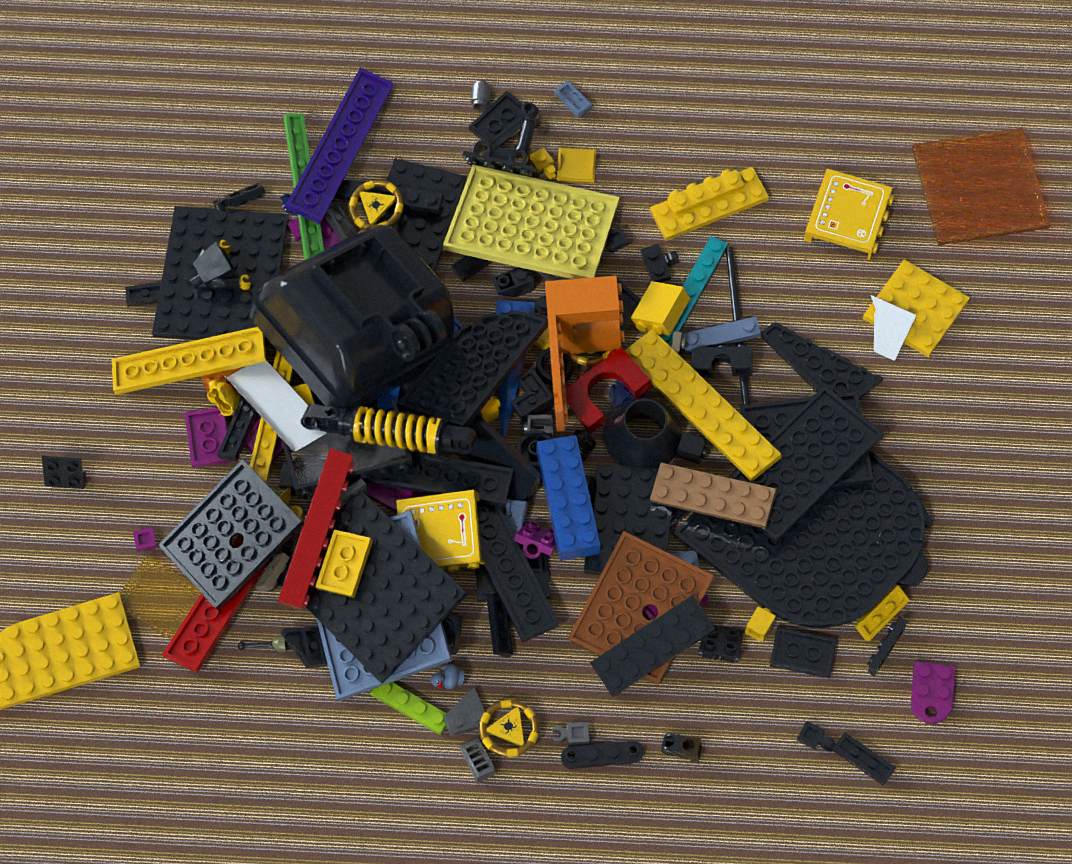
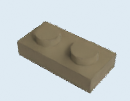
[255,553,290,592]

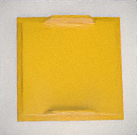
[557,147,596,183]

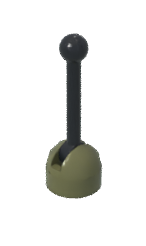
[238,636,287,652]

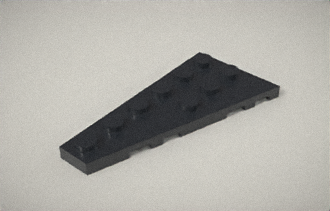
[761,322,883,400]

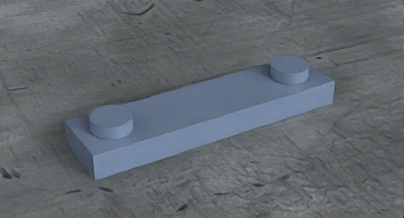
[683,317,761,354]

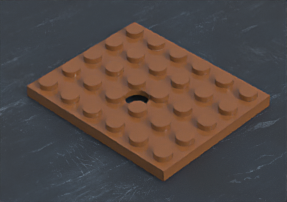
[568,531,714,685]

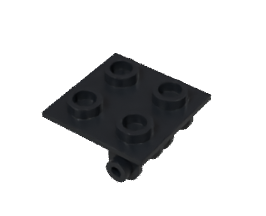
[42,455,86,489]
[698,625,744,663]

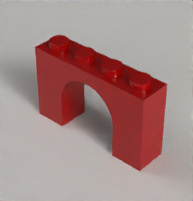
[565,347,651,434]

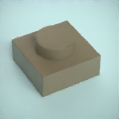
[672,331,686,353]

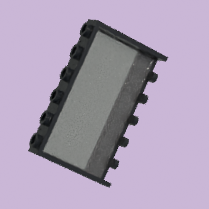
[282,399,414,499]

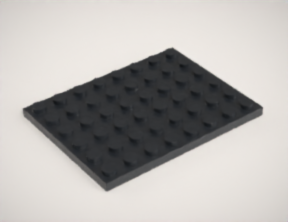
[152,206,289,346]
[278,490,468,684]

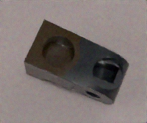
[661,734,702,763]

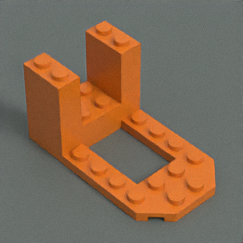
[545,276,625,432]

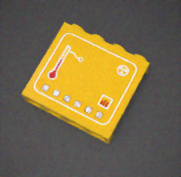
[804,169,894,260]
[396,490,485,572]

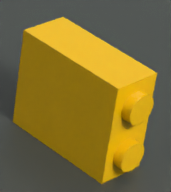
[631,281,690,335]

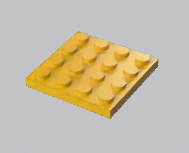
[863,259,970,358]

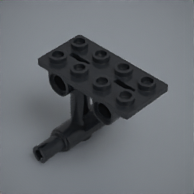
[461,102,541,178]

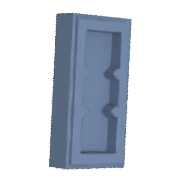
[554,81,592,118]
[504,499,528,536]

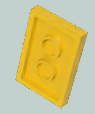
[315,530,373,598]

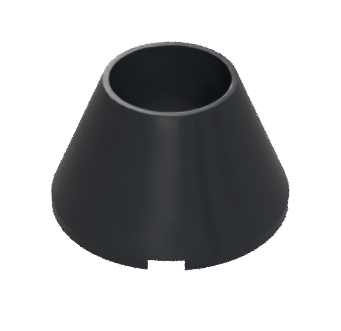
[603,397,682,468]

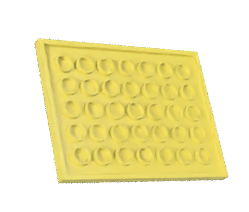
[443,165,620,279]

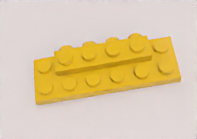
[650,167,769,241]

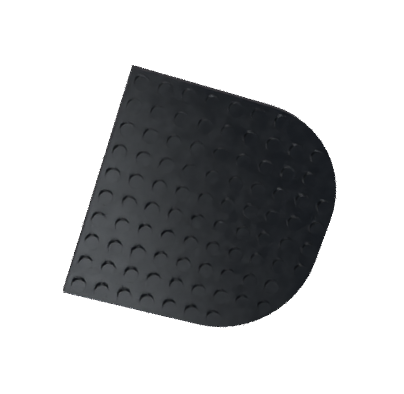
[674,451,925,628]

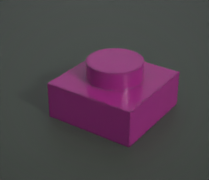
[133,527,157,553]

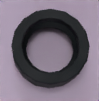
[536,347,573,386]

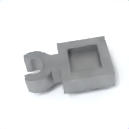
[553,722,589,745]

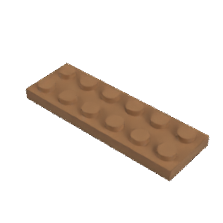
[650,463,777,528]

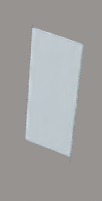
[224,362,327,452]

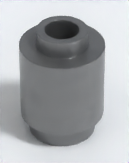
[471,81,491,110]

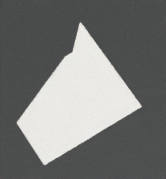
[871,295,916,361]

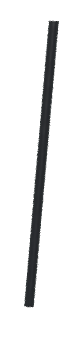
[726,247,750,405]

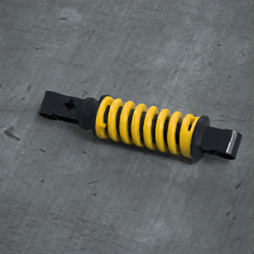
[300,404,477,456]

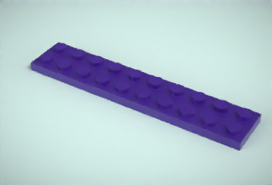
[285,67,394,224]

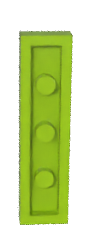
[371,682,447,735]

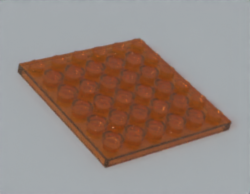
[912,128,1050,246]

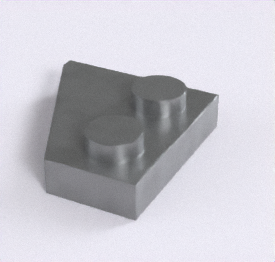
[443,688,490,737]

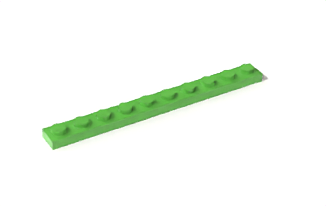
[284,113,324,260]

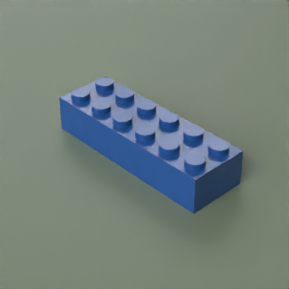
[536,435,600,561]

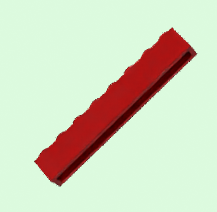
[278,448,355,611]

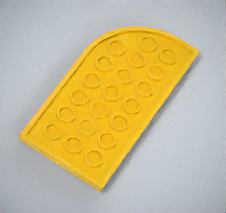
[0,592,140,710]

